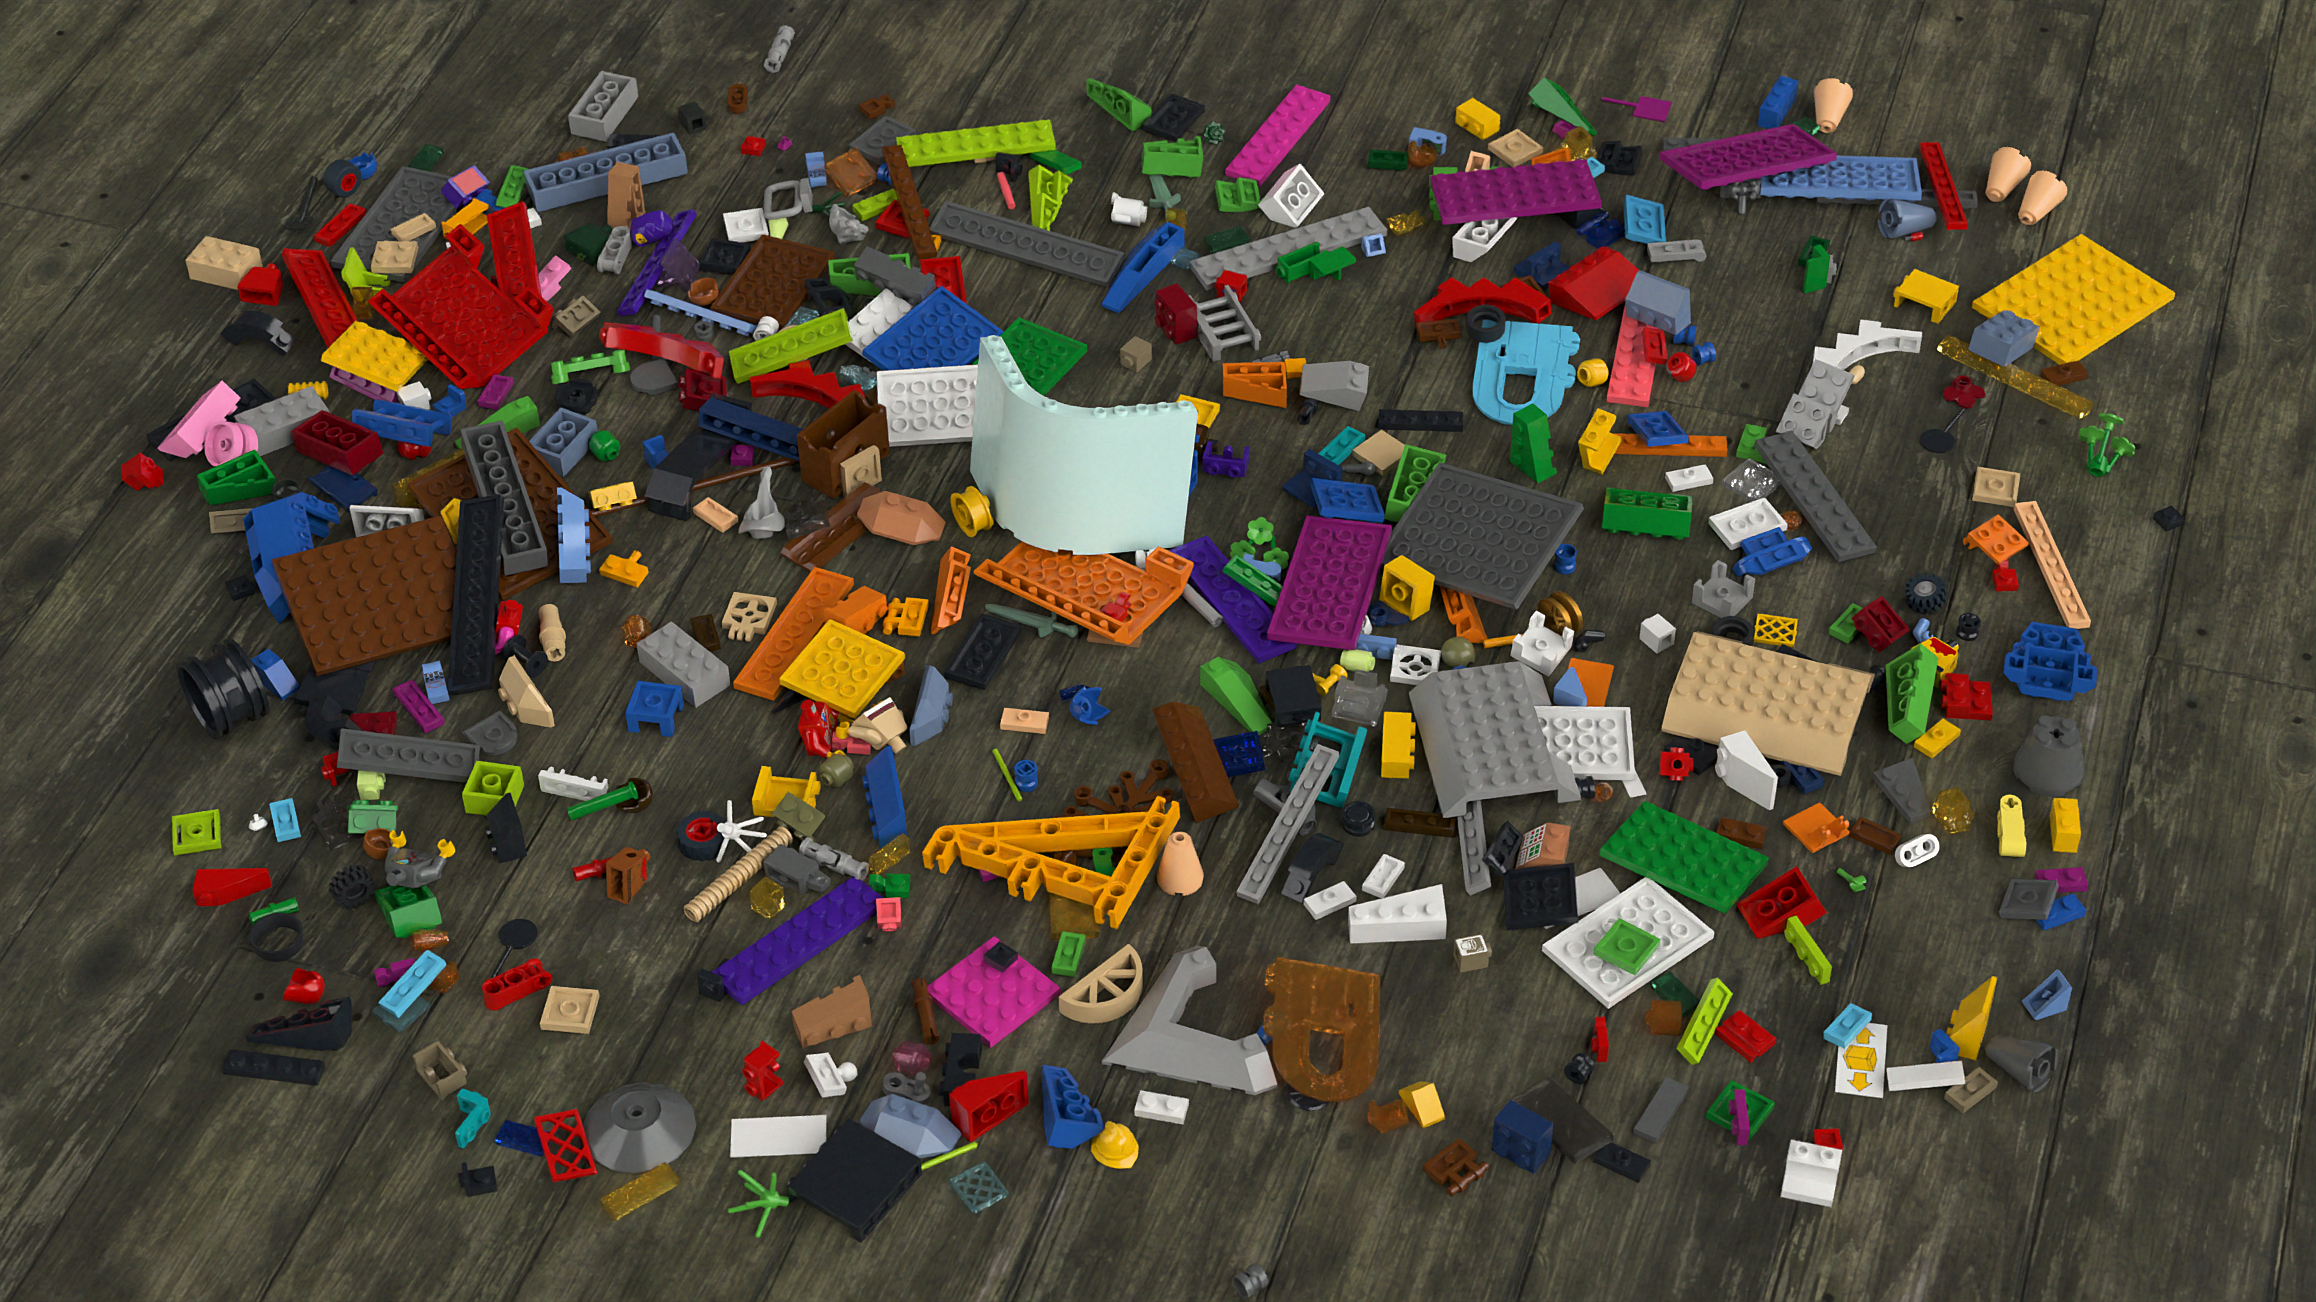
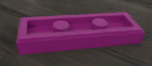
[392,679,445,733]

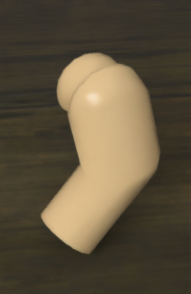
[1849,365,1865,384]

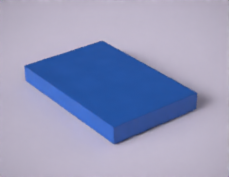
[1627,411,1689,447]

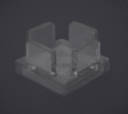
[1332,669,1388,726]

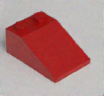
[1736,866,1827,939]
[949,1070,1029,1143]

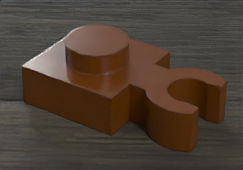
[859,94,895,120]

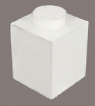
[397,381,431,410]
[1639,614,1676,654]

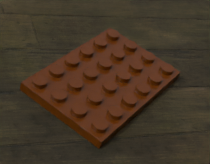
[711,234,835,330]

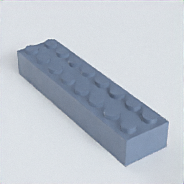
[523,133,688,212]

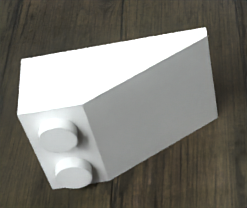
[1715,730,1778,810]

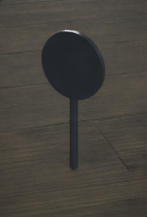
[1920,408,1965,453]
[490,919,538,979]

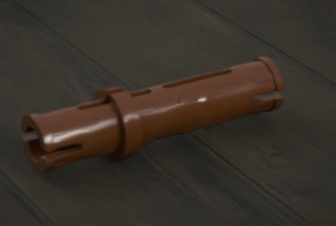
[912,978,939,1045]

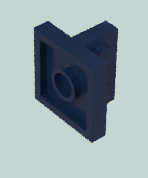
[1514,241,1570,291]

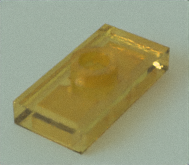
[868,833,910,875]

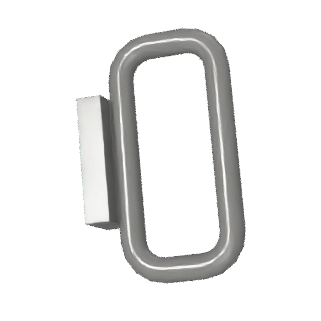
[763,178,813,220]

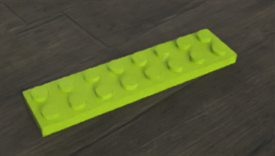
[896,120,1056,167]

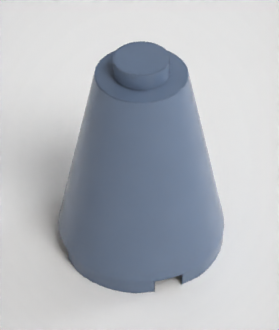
[1878,199,1937,239]

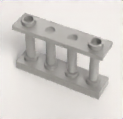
[1188,285,1261,362]

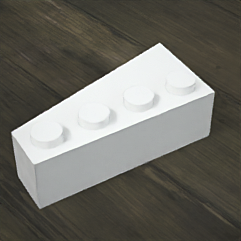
[1348,884,1447,943]

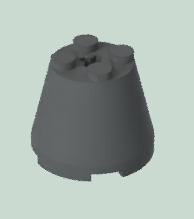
[2013,715,2085,797]

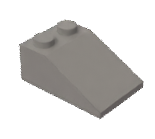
[1299,361,1369,411]

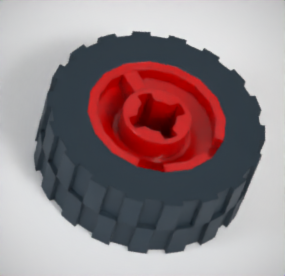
[676,811,730,861]

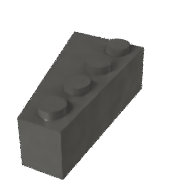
[854,246,937,307]

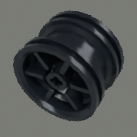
[176,638,270,740]

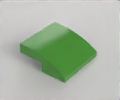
[1215,177,1261,212]

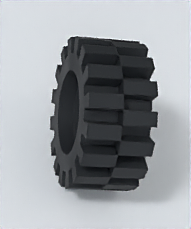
[329,864,376,909]

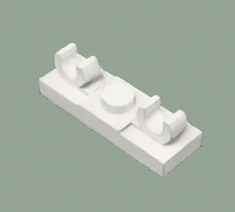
[538,767,608,801]

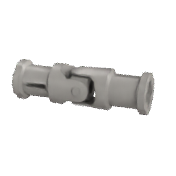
[764,25,795,73]
[799,837,869,881]

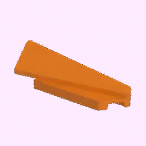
[931,546,971,634]
[1440,586,1488,644]

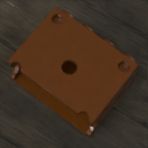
[797,390,890,499]

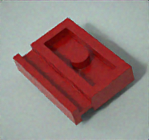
[1715,1010,1776,1063]

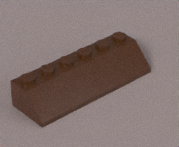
[1152,701,1239,823]

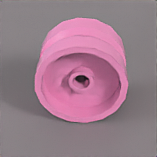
[204,421,258,466]

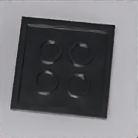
[1503,863,1579,930]

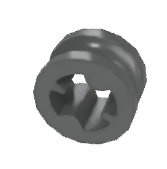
[694,321,713,341]

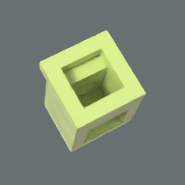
[357,770,386,800]

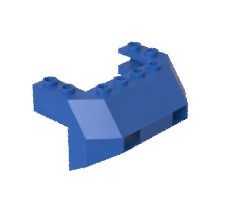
[243,492,340,624]

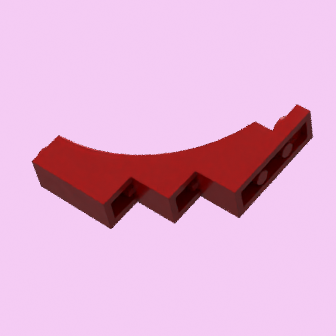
[599,322,724,378]

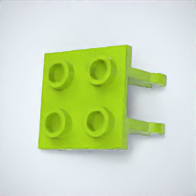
[341,247,390,304]

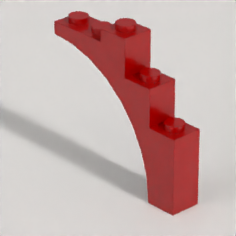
[1414,277,1551,327]
[749,360,866,409]

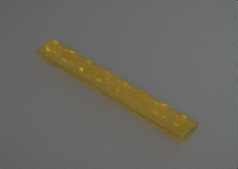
[1937,335,2094,420]

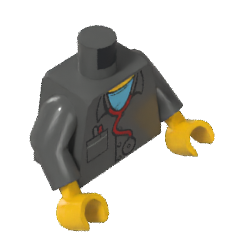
[384,830,455,888]

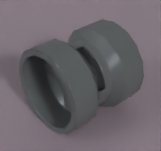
[1232,1263,1268,1299]

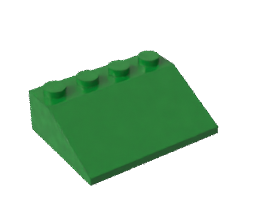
[1602,487,1693,539]

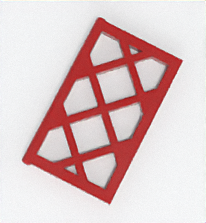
[534,1109,597,1182]

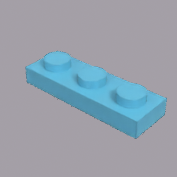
[378,950,447,1018]

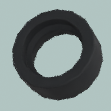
[1466,304,1505,343]
[1711,616,1754,646]

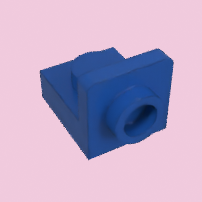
[433,384,466,417]
[1930,1028,1960,1063]

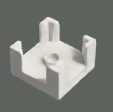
[1510,611,1575,677]

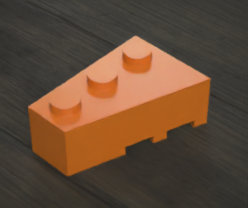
[824,586,887,634]

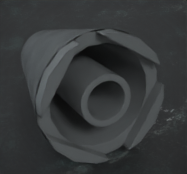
[1985,1034,2058,1092]

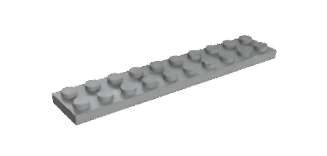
[1190,207,1387,291]

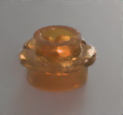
[1781,511,1802,530]

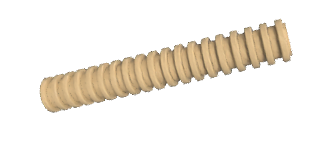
[684,826,793,922]

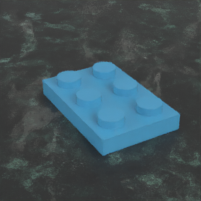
[1623,195,1666,244]

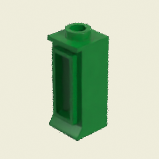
[1276,241,1328,284]

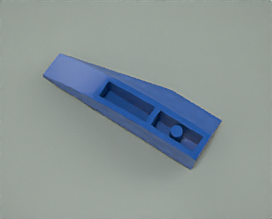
[1102,222,1185,313]

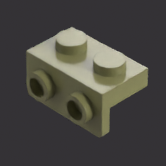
[772,792,826,842]

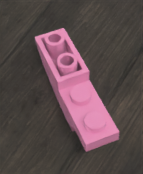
[538,255,572,301]

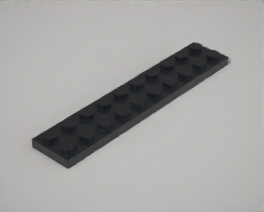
[448,494,504,695]

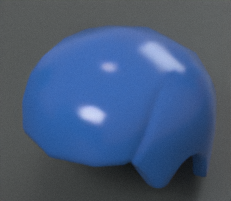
[349,152,377,180]

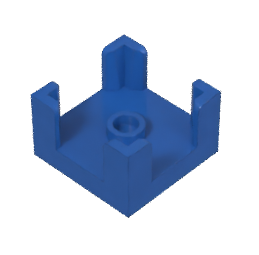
[625,681,684,737]

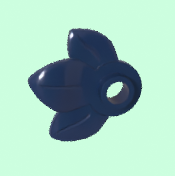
[1368,600,1409,627]

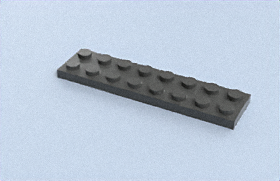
[1754,431,1877,562]

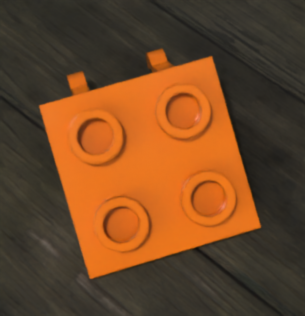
[1963,514,2029,565]
[1783,802,1850,853]

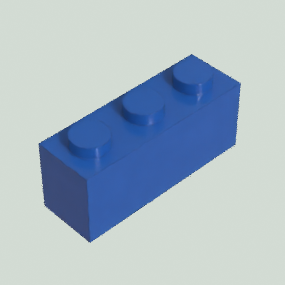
[1758,76,1798,129]

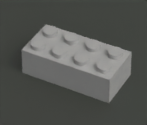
[568,71,638,141]
[234,386,329,456]
[637,621,730,708]

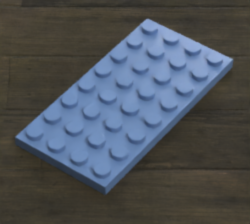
[1760,155,1922,202]

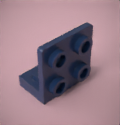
[1283,449,1342,508]

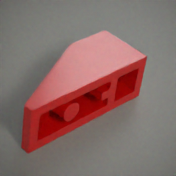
[192,868,272,906]

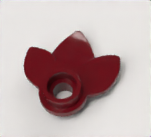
[1943,375,1986,409]

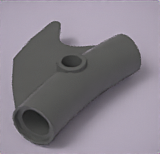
[1253,771,1317,836]

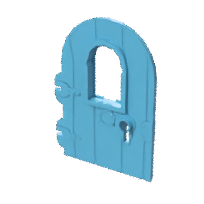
[1473,319,1580,425]

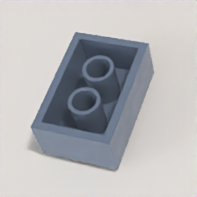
[1968,310,2040,367]
[529,408,598,477]

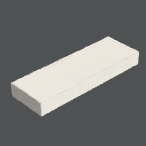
[1886,1061,1965,1091]

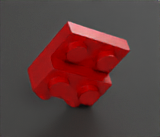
[1940,673,1993,721]

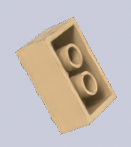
[186,236,263,290]

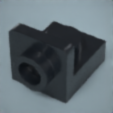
[995,152,1023,182]
[458,1162,498,1197]

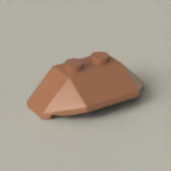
[857,491,946,545]

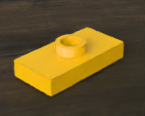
[1914,718,1961,759]

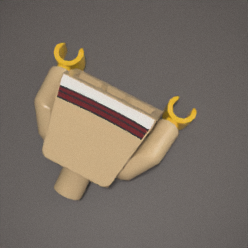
[835,697,907,754]

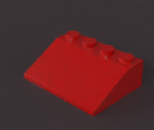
[1548,246,1639,320]

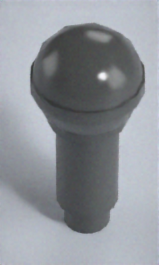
[1342,461,1375,476]

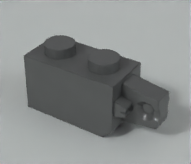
[764,844,831,895]

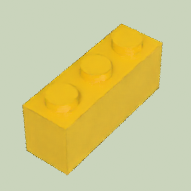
[1381,712,1416,779]

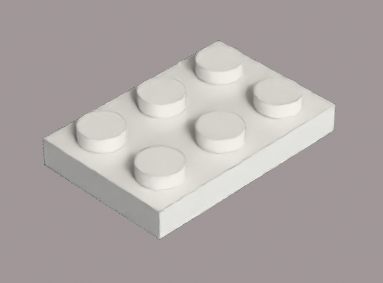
[1708,498,1787,550]

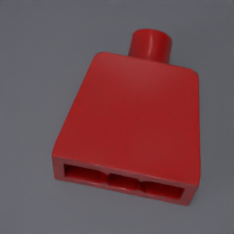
[237,263,283,306]

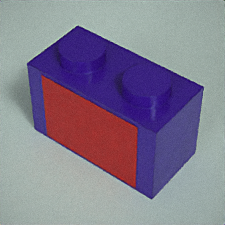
[441,165,490,209]

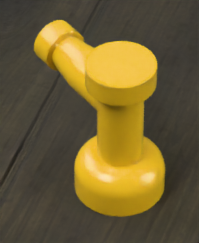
[1312,664,1347,695]

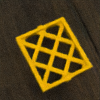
[1754,614,1798,648]

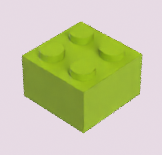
[462,761,524,816]

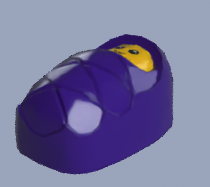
[630,211,672,246]

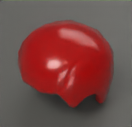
[397,440,431,460]

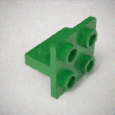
[347,800,398,834]

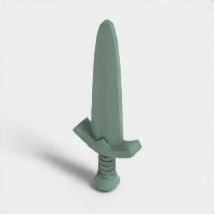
[1149,174,1181,220]
[985,604,1078,638]

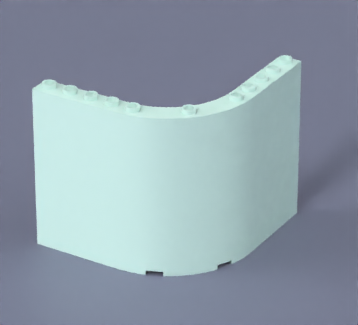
[970,335,1198,555]

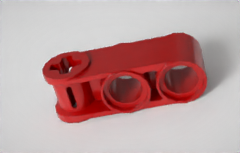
[482,958,552,1010]

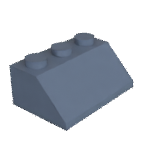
[1626,270,1691,335]

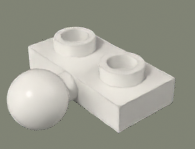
[804,1053,857,1097]

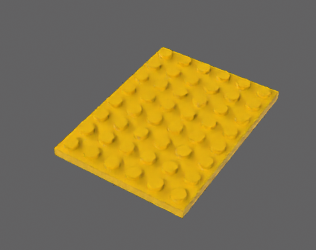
[1972,234,2175,365]

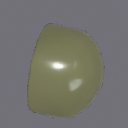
[1440,636,1476,667]

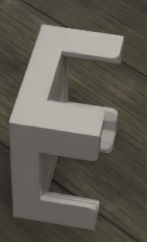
[1692,560,1755,618]

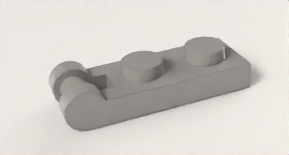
[1647,240,1706,262]

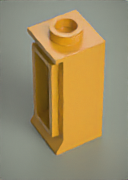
[441,198,489,238]

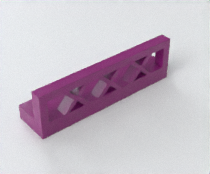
[329,366,405,403]

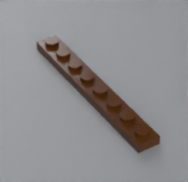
[882,145,937,259]

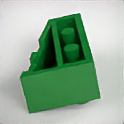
[1510,403,1557,484]
[197,449,276,505]

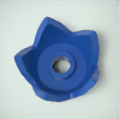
[1070,686,1110,725]

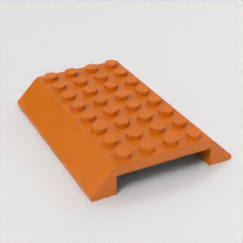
[974,541,1194,645]

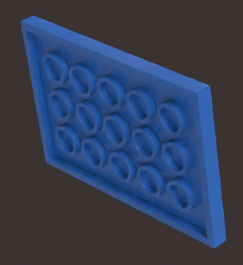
[862,286,1004,371]

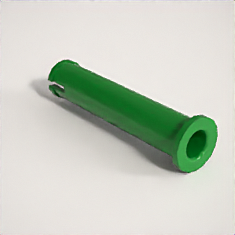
[567,781,638,821]

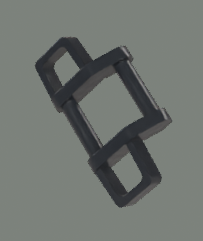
[804,278,858,322]

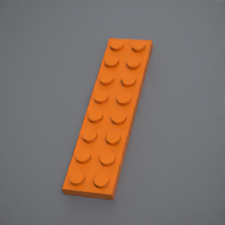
[733,567,854,701]

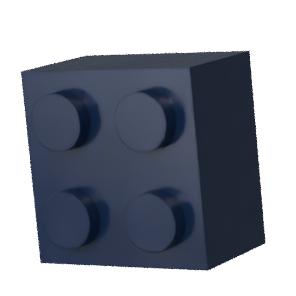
[1492,1100,1553,1174]

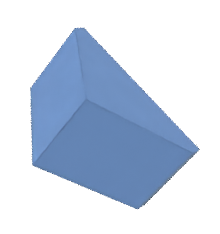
[1553,667,1587,707]
[2022,969,2072,1020]

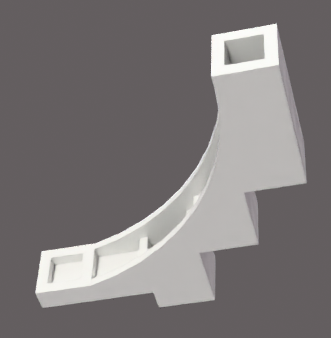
[1813,320,1922,370]

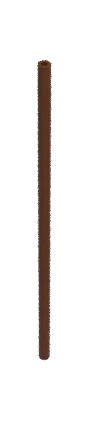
[589,457,800,517]

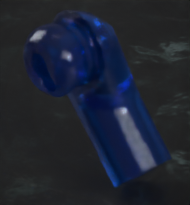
[1059,684,1091,701]

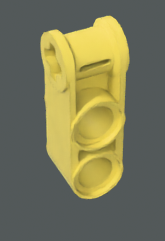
[1997,795,2026,857]

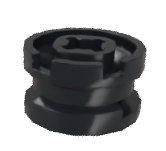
[1342,801,1375,837]

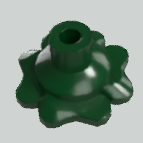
[1203,121,1225,145]

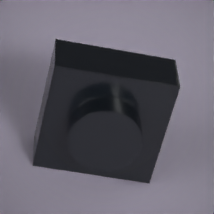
[2153,506,2185,532]
[225,575,254,601]
[984,941,1018,973]

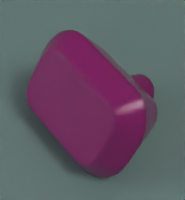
[777,136,792,151]

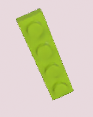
[1676,977,1733,1065]

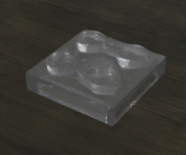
[1722,458,1781,502]

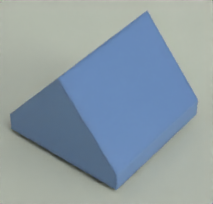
[1361,233,1386,257]

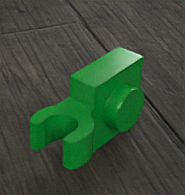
[869,874,910,898]

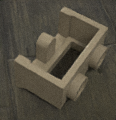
[413,1041,467,1101]

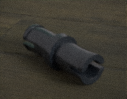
[1297,397,1320,425]

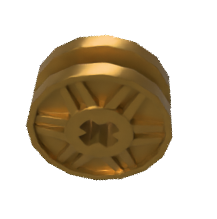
[1537,591,1583,636]

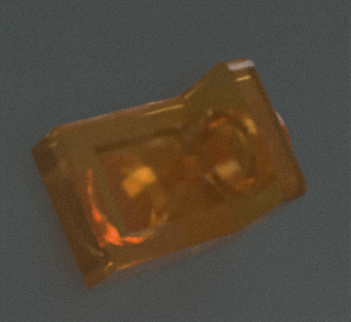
[1367,1099,1409,1134]

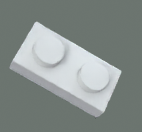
[1134,1090,1189,1124]

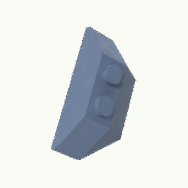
[910,665,953,746]
[860,1094,961,1158]

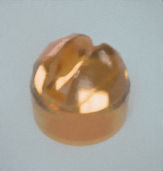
[1595,783,1613,802]

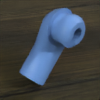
[1913,618,1933,644]

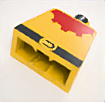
[1907,637,1959,688]

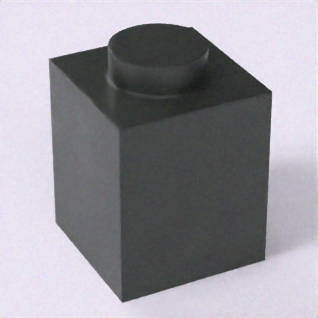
[678,101,707,135]

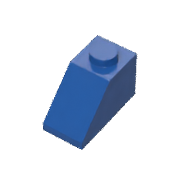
[250,649,300,701]

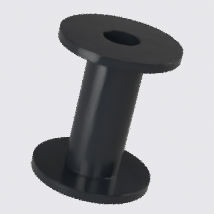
[502,635,548,678]

